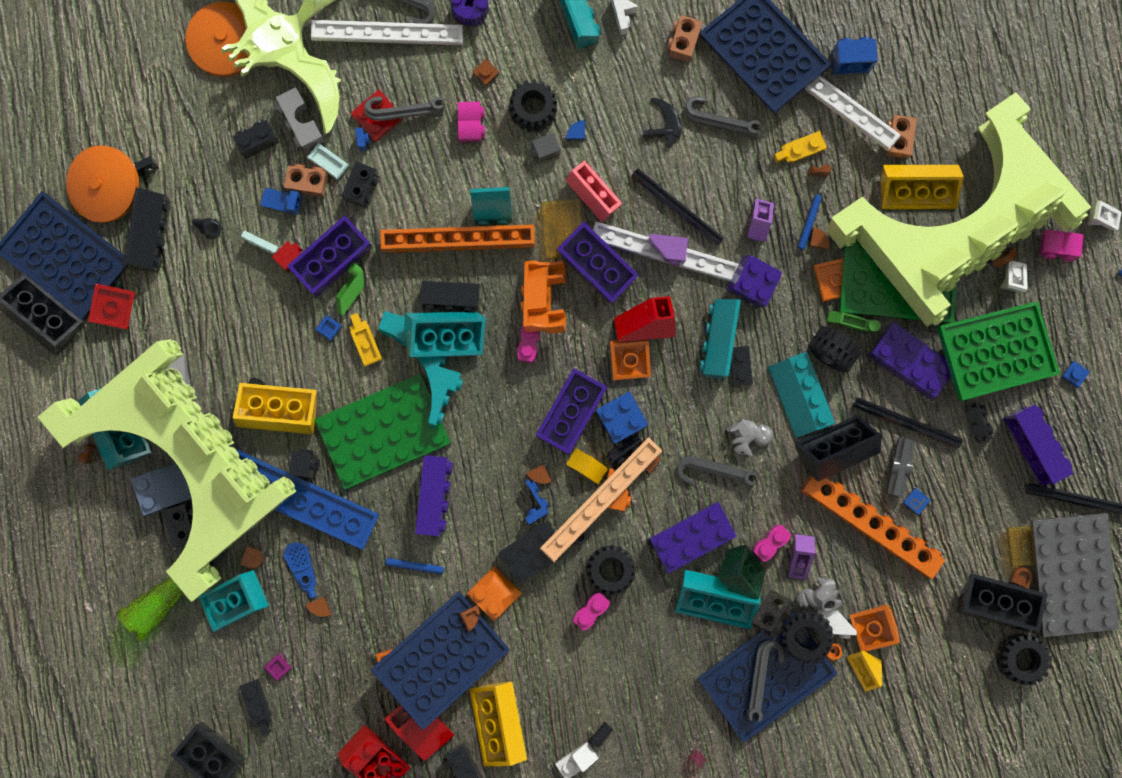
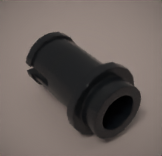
[589,721,613,747]

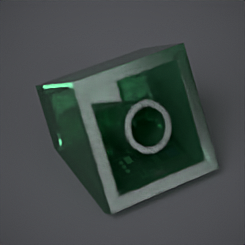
[719,545,766,600]

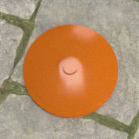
[185,2,249,77]
[66,145,139,223]

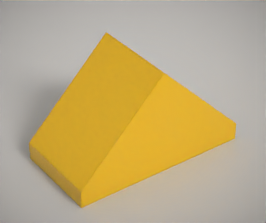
[566,448,608,484]

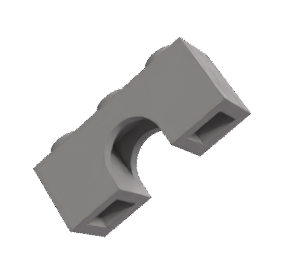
[276,87,324,151]

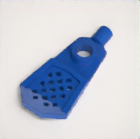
[283,542,317,599]

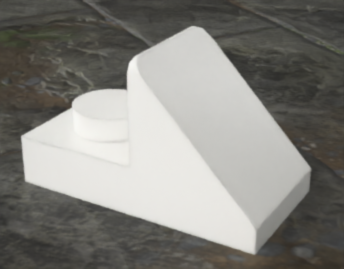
[611,0,638,36]
[1087,201,1121,230]
[1000,260,1027,293]
[555,741,598,778]

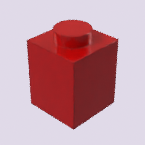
[272,241,303,273]

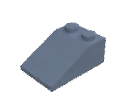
[130,464,192,516]

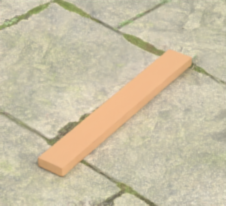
[540,437,662,562]

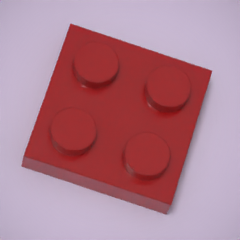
[351,89,404,143]
[88,283,135,329]

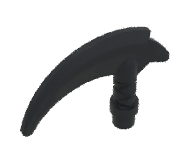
[643,97,682,148]

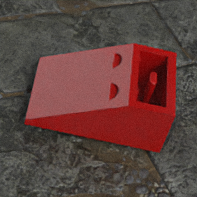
[614,296,676,342]
[385,705,454,761]
[337,725,410,778]

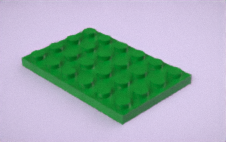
[839,239,957,324]
[936,301,1060,401]
[315,373,451,490]

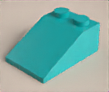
[470,187,512,226]
[198,570,269,632]

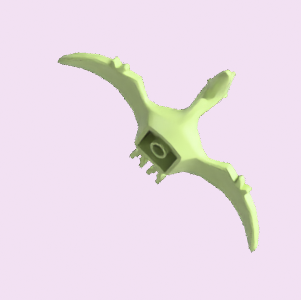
[221,0,341,134]

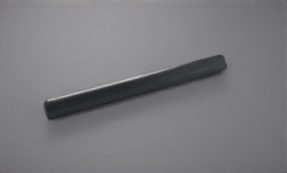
[632,168,724,246]
[853,398,963,448]
[1026,483,1122,514]

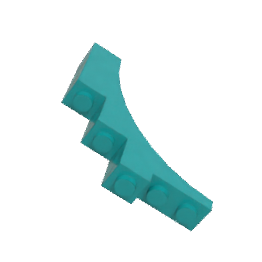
[378,311,464,429]

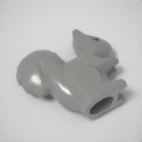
[726,418,773,457]
[796,577,842,613]

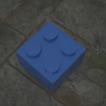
[830,37,878,75]
[595,391,648,444]

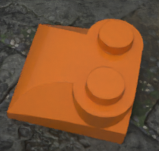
[610,339,651,380]
[467,566,522,621]
[850,604,900,652]

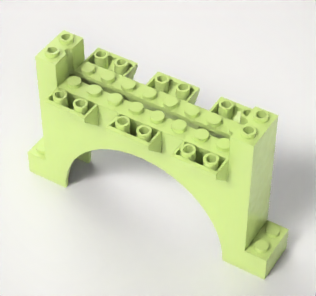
[827,92,1091,327]
[38,339,296,602]

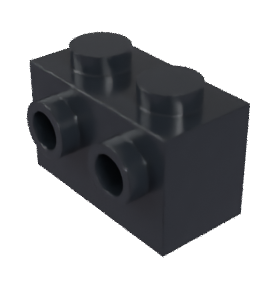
[233,120,279,159]
[341,161,380,208]
[289,448,320,478]
[162,504,193,548]
[444,742,482,778]

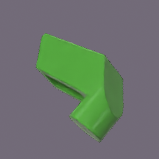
[336,263,364,315]
[827,311,880,333]

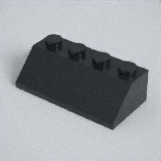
[124,187,171,273]
[0,274,83,356]
[795,415,882,481]
[956,573,1047,633]

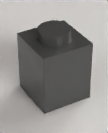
[530,133,560,163]

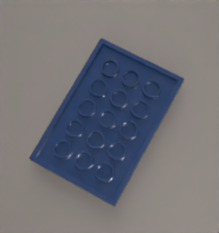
[699,0,832,114]
[0,191,128,320]
[370,591,510,731]
[697,609,838,743]

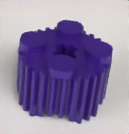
[451,0,489,27]

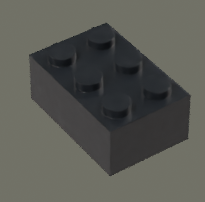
[499,520,568,585]
[171,721,246,778]

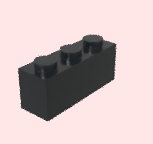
[420,281,480,312]

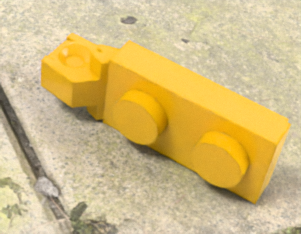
[773,131,827,163]
[350,313,383,367]

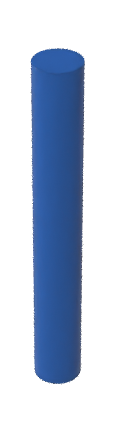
[797,194,822,250]
[385,558,444,575]

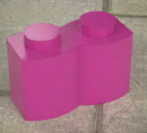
[458,102,485,143]
[1039,230,1084,262]
[517,325,540,364]
[751,525,791,562]
[573,591,610,631]

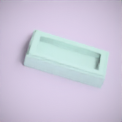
[307,143,349,181]
[241,231,280,255]

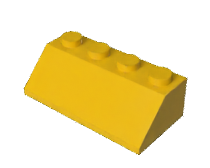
[880,165,964,209]
[233,383,317,434]
[469,681,527,767]

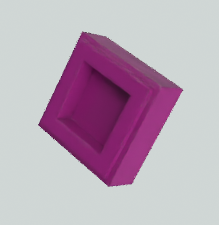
[264,653,292,681]

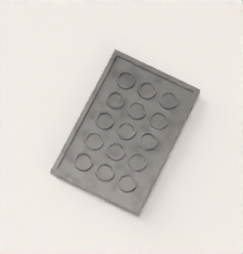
[1030,513,1119,637]

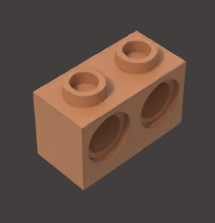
[667,15,703,62]
[883,115,917,159]
[284,164,328,198]

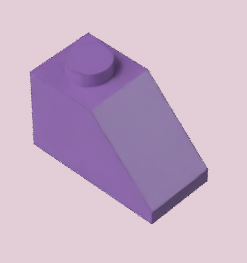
[747,199,774,242]
[648,234,688,266]
[788,534,815,580]

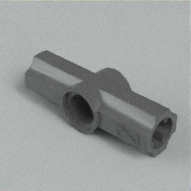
[886,437,915,498]

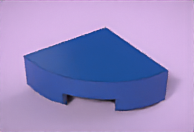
[566,120,585,140]

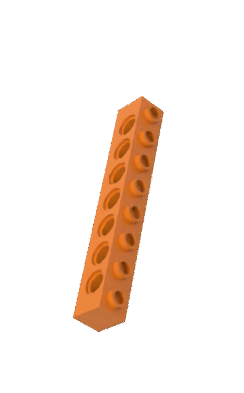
[380,224,535,253]
[800,475,945,579]

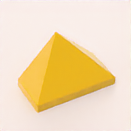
[847,651,882,692]

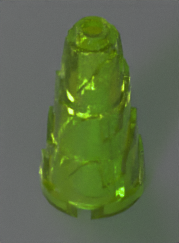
[116,576,183,642]

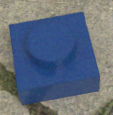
[355,127,370,152]
[1061,361,1090,388]

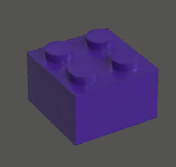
[727,255,783,307]

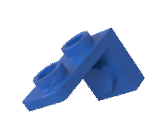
[261,188,302,215]
[525,479,550,524]

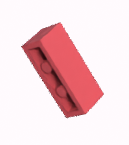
[565,160,622,222]

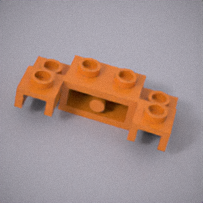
[521,260,566,334]

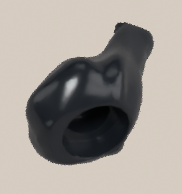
[192,218,222,239]

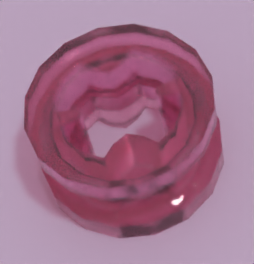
[689,749,708,768]

